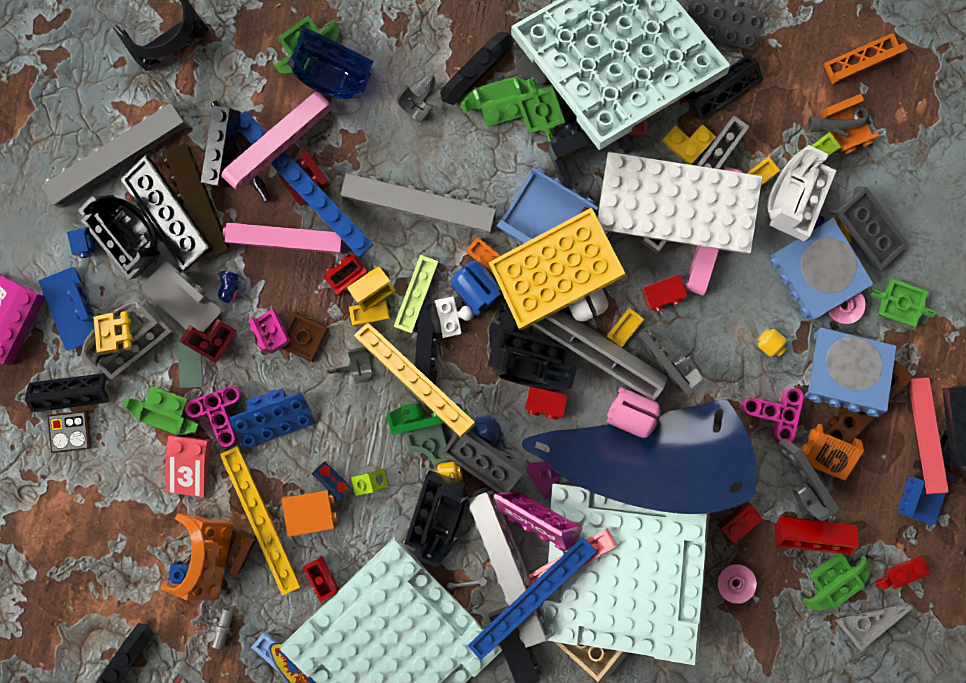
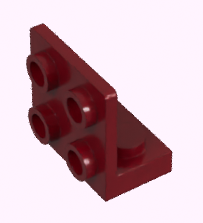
[278,150,331,206]

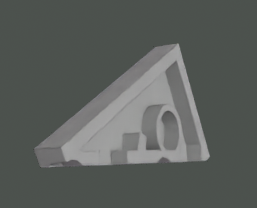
[835,603,913,651]

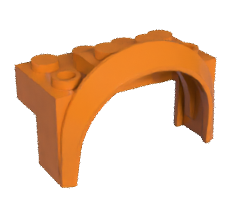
[161,513,234,601]

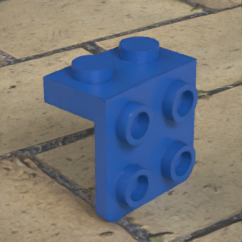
[897,477,946,525]

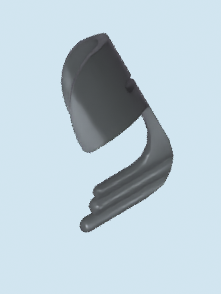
[396,75,436,122]
[326,347,373,384]

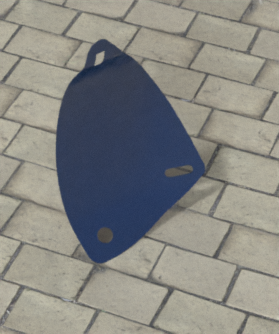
[522,399,757,514]

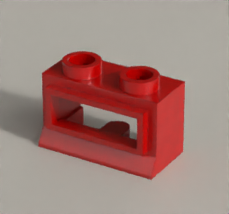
[324,254,368,296]

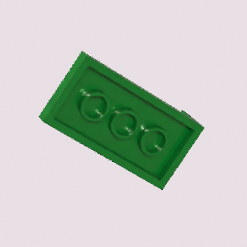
[387,404,468,436]

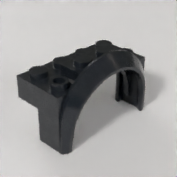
[113,0,209,71]
[546,117,634,182]
[78,195,161,280]
[487,328,577,390]
[942,385,966,467]
[404,470,469,567]

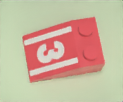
[166,435,212,497]

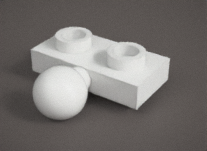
[435,296,475,338]

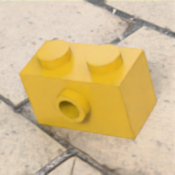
[347,266,396,312]

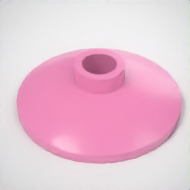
[828,292,865,324]
[717,564,757,603]

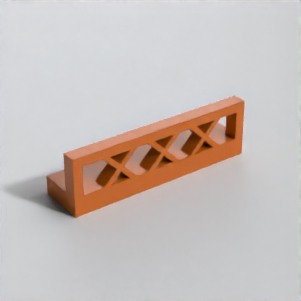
[823,33,908,85]

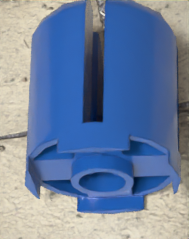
[451,260,503,317]

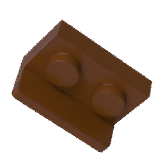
[226,529,257,576]

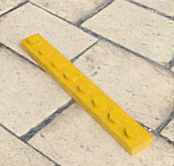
[354,323,475,438]
[220,446,301,596]

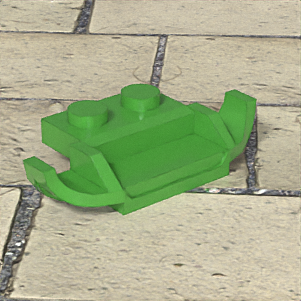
[274,16,340,73]
[461,77,530,127]
[123,386,199,435]
[803,553,871,610]

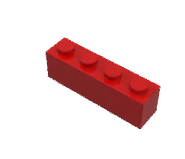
[775,516,859,555]

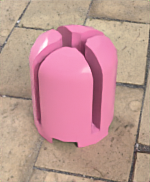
[606,387,661,438]

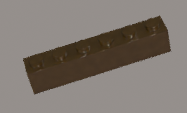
[164,143,231,260]

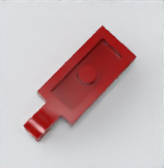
[875,556,930,590]

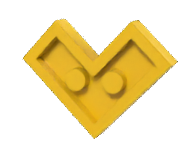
[662,124,716,165]

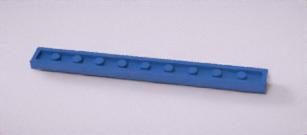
[238,110,374,258]

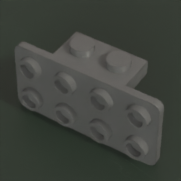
[687,0,766,50]

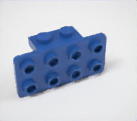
[230,388,315,448]

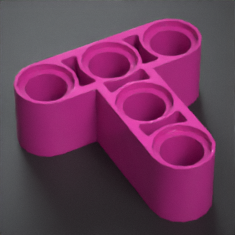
[185,386,243,447]
[740,388,804,442]

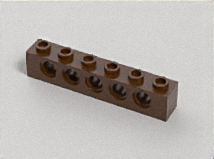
[823,361,914,443]

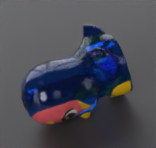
[217,271,242,303]

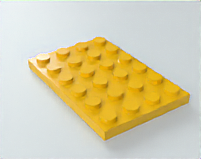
[489,208,626,330]

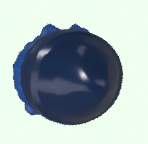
[470,416,503,448]

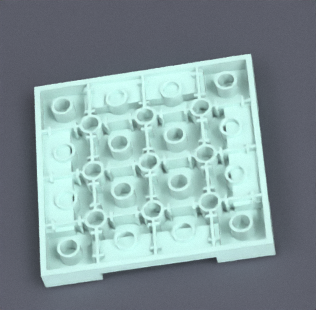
[511,0,730,150]
[542,483,709,665]
[280,537,502,683]

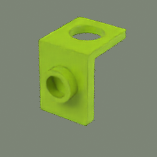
[351,468,389,496]

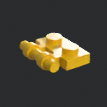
[94,311,133,355]

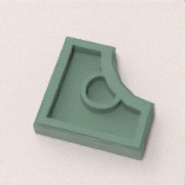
[404,424,451,465]

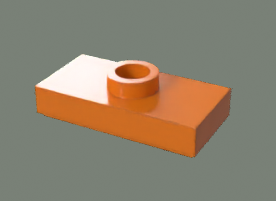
[465,237,500,275]

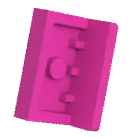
[249,309,291,354]

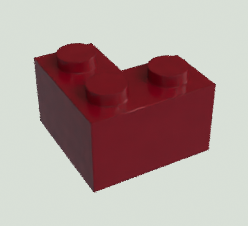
[179,319,237,363]

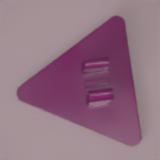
[526,462,560,499]

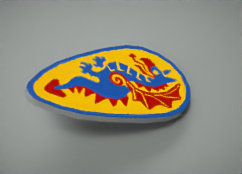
[268,643,316,683]

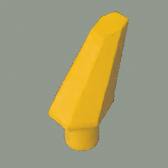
[831,217,852,243]

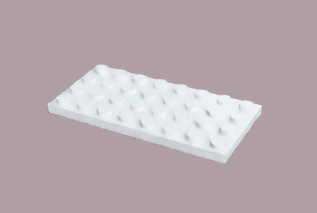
[597,152,762,254]

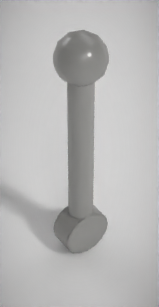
[447,578,487,590]

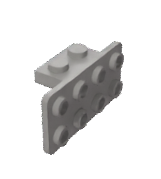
[142,262,222,333]

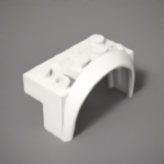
[767,145,836,241]

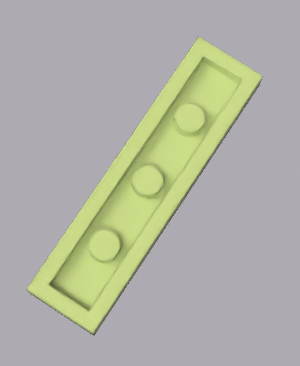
[394,255,438,333]

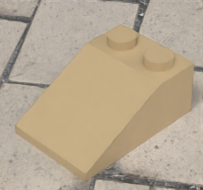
[555,642,628,683]

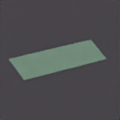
[177,322,202,388]

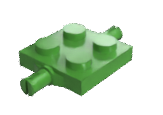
[517,78,566,141]
[870,278,936,328]

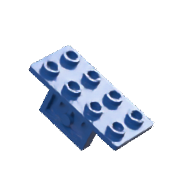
[39,267,95,351]

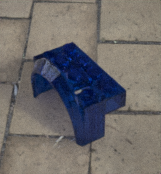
[286,26,374,99]

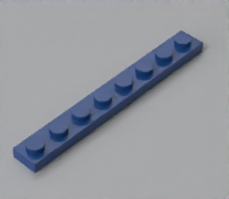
[467,536,597,660]

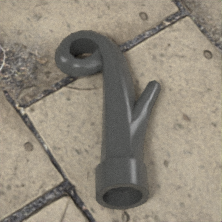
[807,106,869,138]

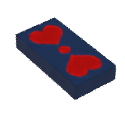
[312,461,352,501]

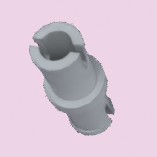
[211,608,234,650]

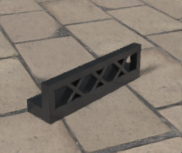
[685,55,763,121]
[25,373,109,412]

